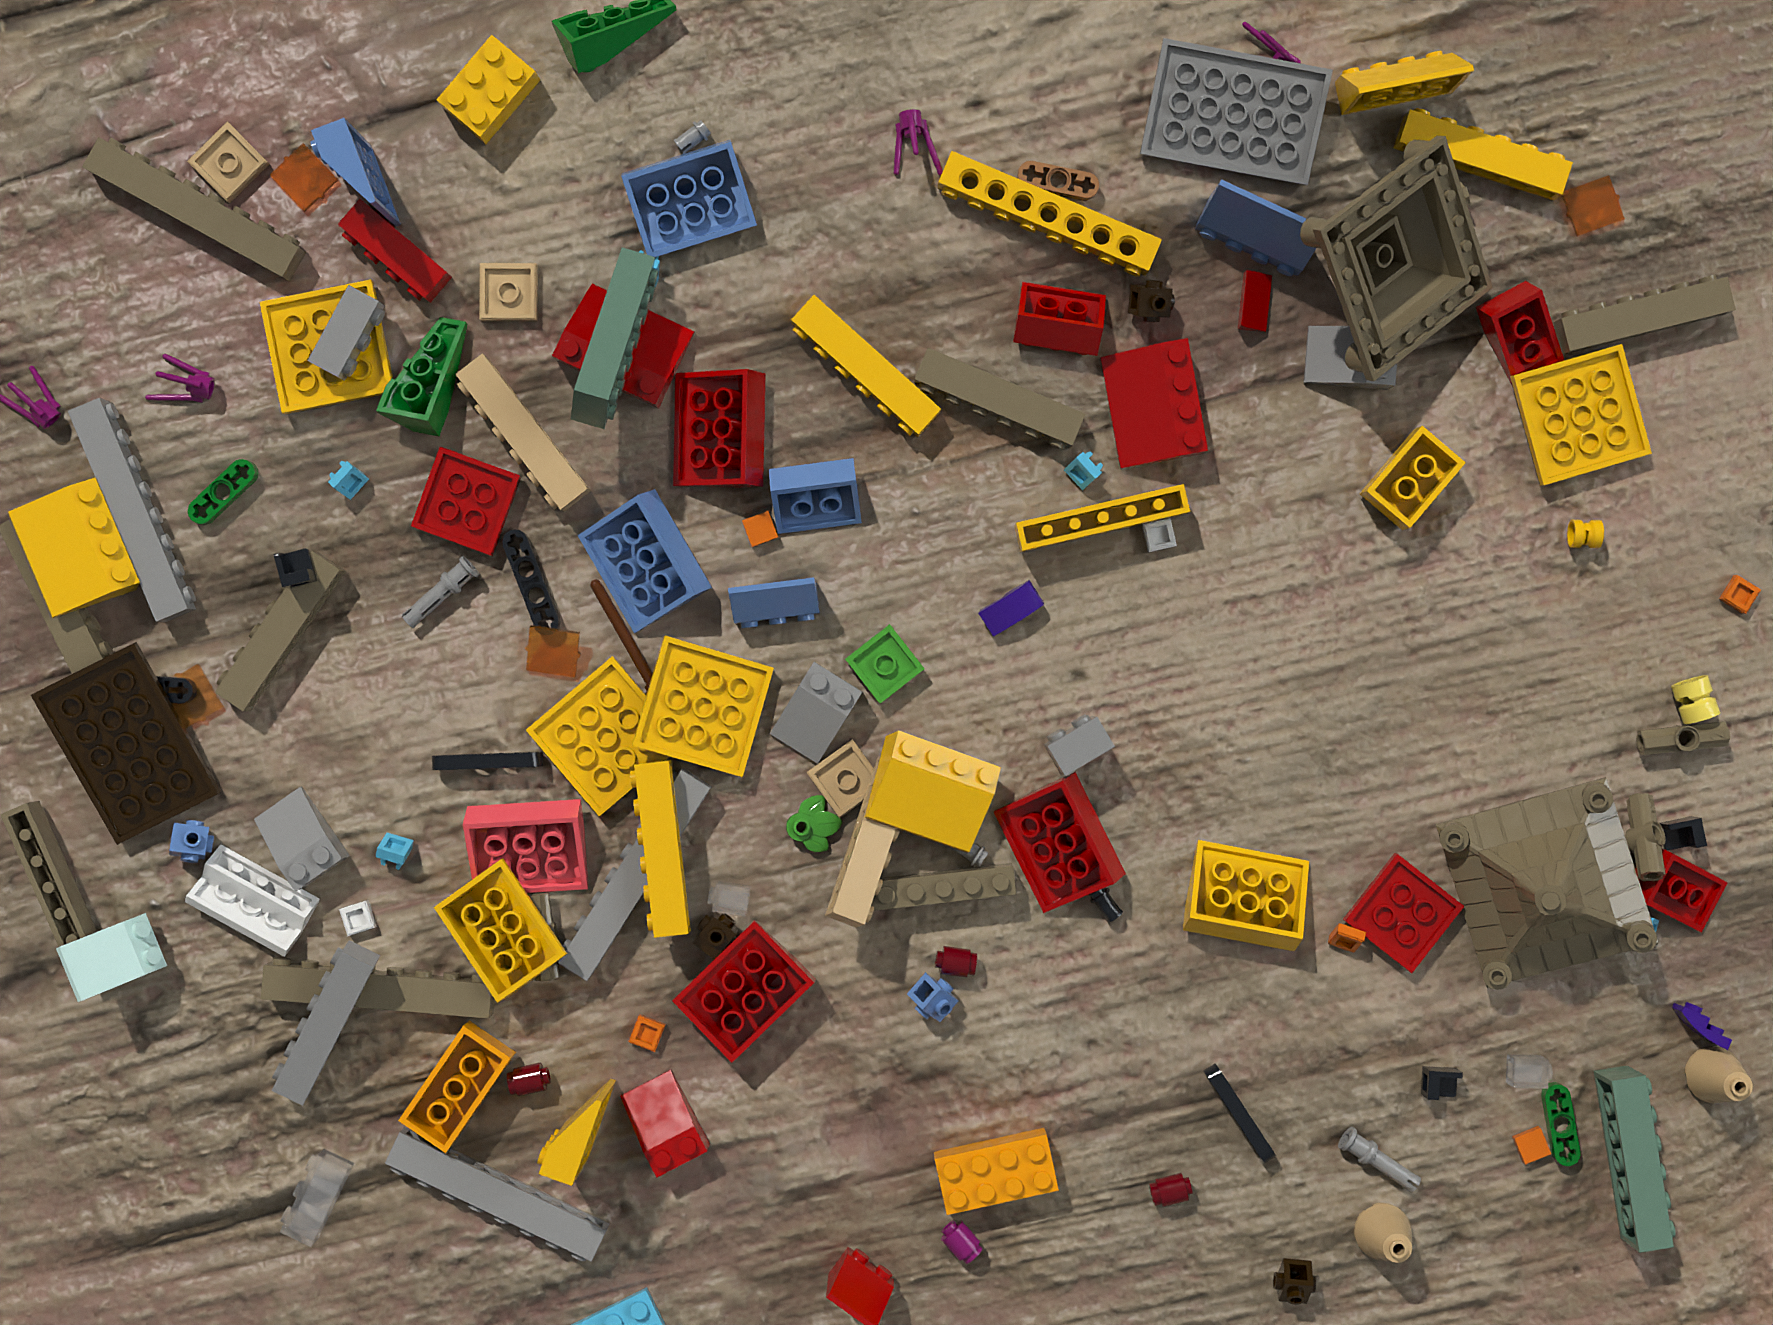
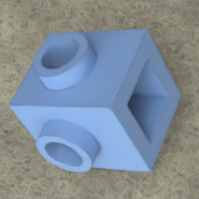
[169,820,214,863]
[907,972,958,1022]

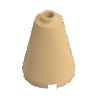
[1685,1046,1753,1103]
[1354,1203,1412,1263]

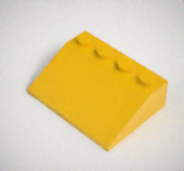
[1335,51,1474,115]
[8,477,140,618]
[865,730,1001,853]
[1183,840,1309,951]
[434,858,567,1003]
[537,1079,616,1186]

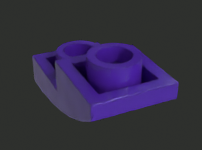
[978,580,1044,637]
[1672,1002,1732,1050]

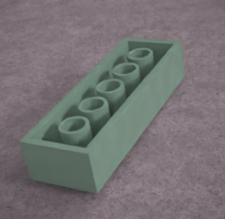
[571,247,658,429]
[1593,1065,1676,1253]

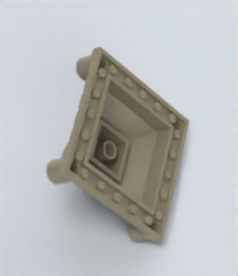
[1300,135,1493,381]
[1436,777,1659,990]

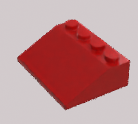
[552,283,695,409]
[1100,338,1208,469]
[673,369,766,488]
[993,772,1126,913]
[672,920,816,1063]

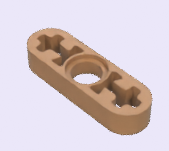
[1017,161,1099,201]

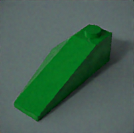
[552,0,677,74]
[376,317,468,436]

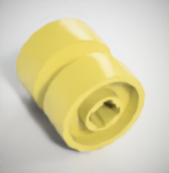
[1671,675,1720,724]

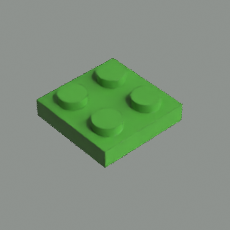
[845,624,925,703]

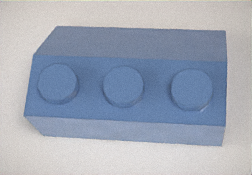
[769,458,862,534]
[728,578,820,628]

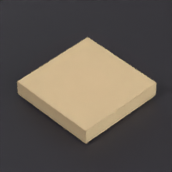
[187,121,270,203]
[479,263,538,322]
[807,739,874,818]

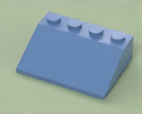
[310,118,401,226]
[621,140,757,257]
[1195,179,1316,276]
[578,489,712,633]

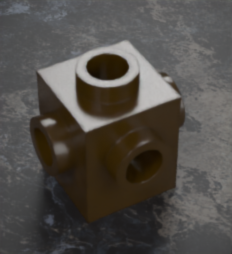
[1128,280,1175,322]
[693,911,738,959]
[1273,1258,1316,1305]

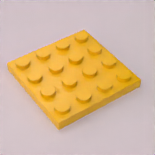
[260,279,393,414]
[1510,344,1652,486]
[632,636,774,777]
[526,656,669,817]

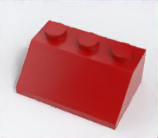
[1013,282,1106,356]

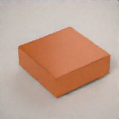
[742,511,779,548]
[1719,575,1761,614]
[1328,923,1366,953]
[628,1014,666,1052]
[1512,1126,1551,1165]

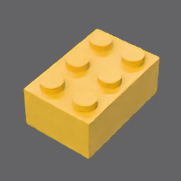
[436,34,540,144]
[1359,426,1466,530]

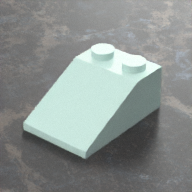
[56,913,167,1002]

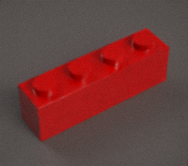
[338,198,452,303]

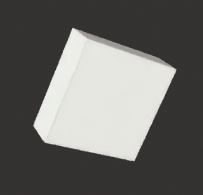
[1142,518,1177,552]
[339,900,377,936]

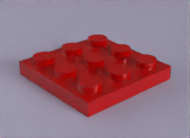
[411,446,522,556]
[1343,853,1464,973]

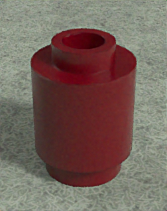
[935,946,977,978]
[507,1062,551,1096]
[1149,1173,1193,1207]

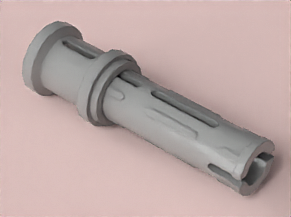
[401,556,480,628]
[1338,1127,1421,1193]

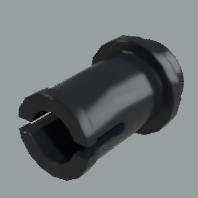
[1089,888,1123,923]

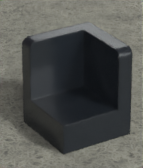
[274,548,317,589]
[1659,816,1707,850]
[1421,1066,1463,1100]

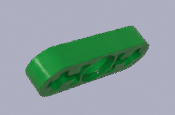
[188,459,258,525]
[1541,1082,1581,1166]

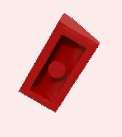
[1238,270,1272,332]

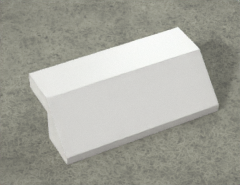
[185,844,320,957]

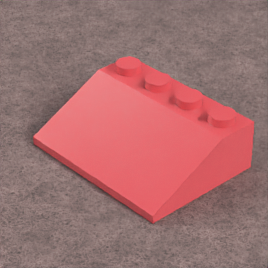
[463,799,588,893]

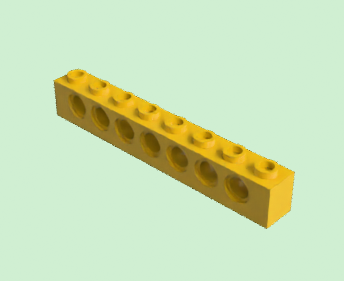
[938,151,1162,277]

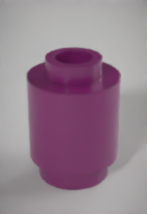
[941,1220,983,1264]

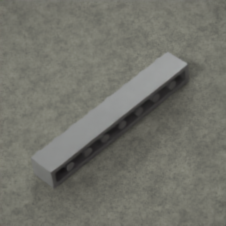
[68,398,196,622]
[558,769,712,981]
[385,1127,610,1262]

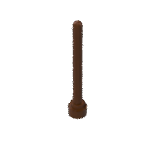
[590,579,653,695]

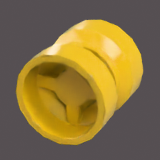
[1567,519,1604,548]

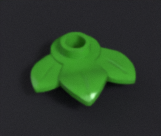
[786,795,842,852]

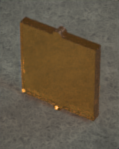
[270,143,338,212]
[1562,175,1625,237]
[525,625,581,677]
[167,664,224,728]

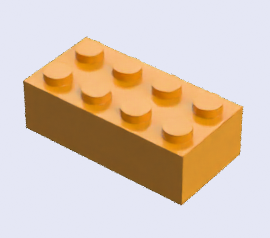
[398,1020,516,1153]
[934,1128,1059,1215]

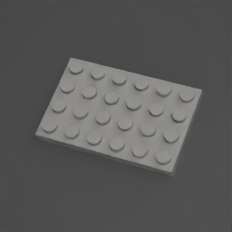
[1140,38,1333,185]

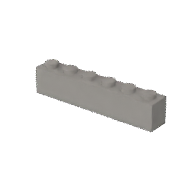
[272,940,380,1106]

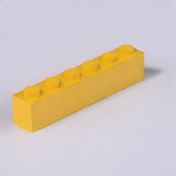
[1393,108,1573,201]
[791,295,941,437]
[1014,484,1190,552]
[630,760,691,938]

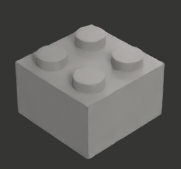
[1043,714,1115,776]

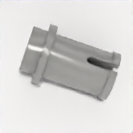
[674,120,711,154]
[951,843,988,867]

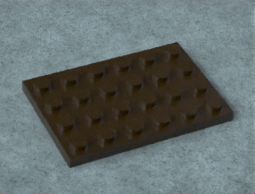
[30,642,221,845]

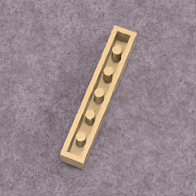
[455,353,591,512]
[825,755,900,928]

